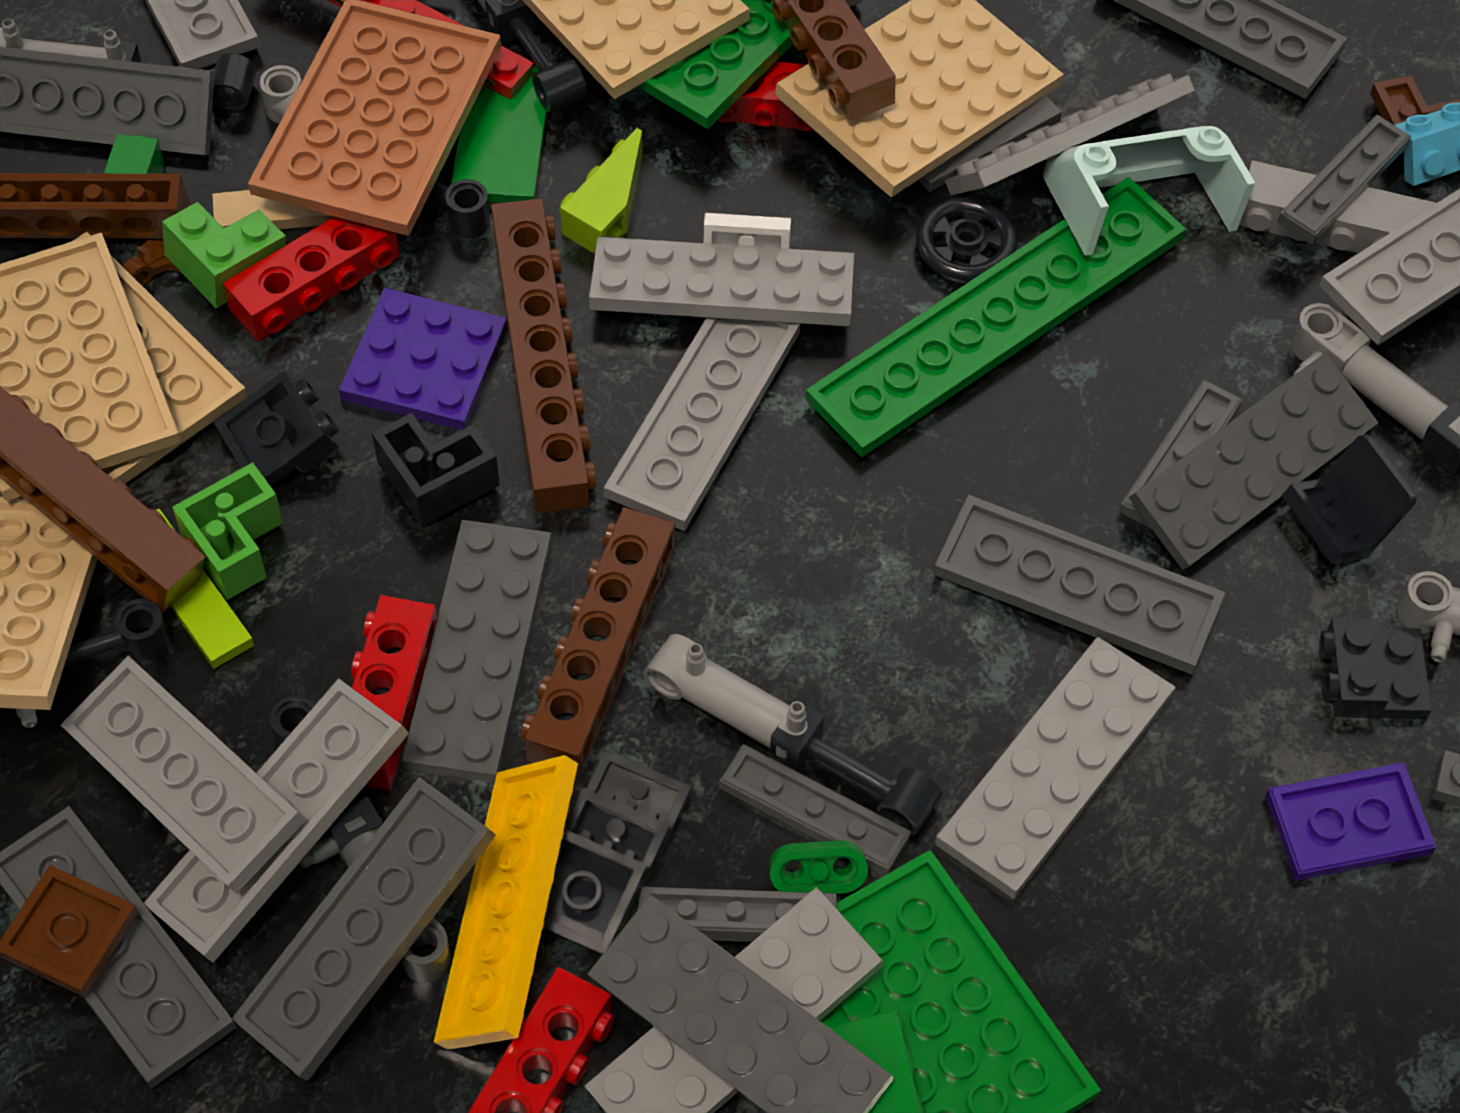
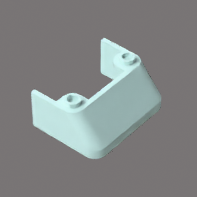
[1043,126,1255,256]

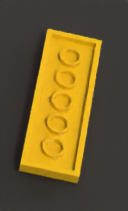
[434,755,578,1050]

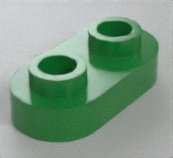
[769,840,868,894]

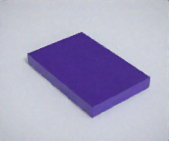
[1265,762,1437,881]

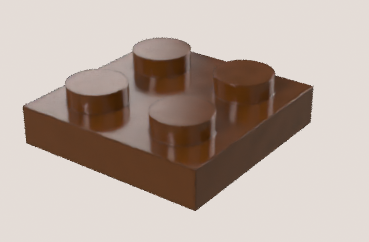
[0,865,139,998]

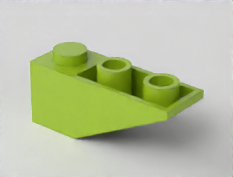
[559,128,643,254]

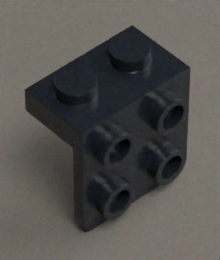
[1282,435,1417,564]

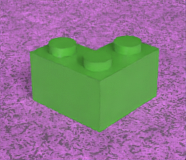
[162,202,286,309]
[172,462,283,600]

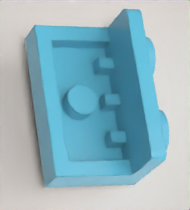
[1394,103,1460,186]

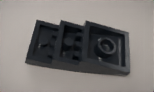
[543,749,693,955]

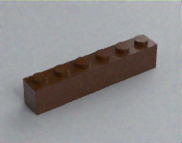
[0,386,206,614]

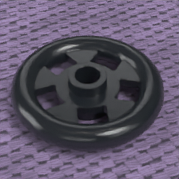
[916,198,1017,282]

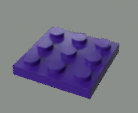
[339,288,508,430]

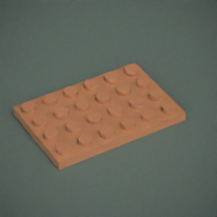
[248,0,502,236]

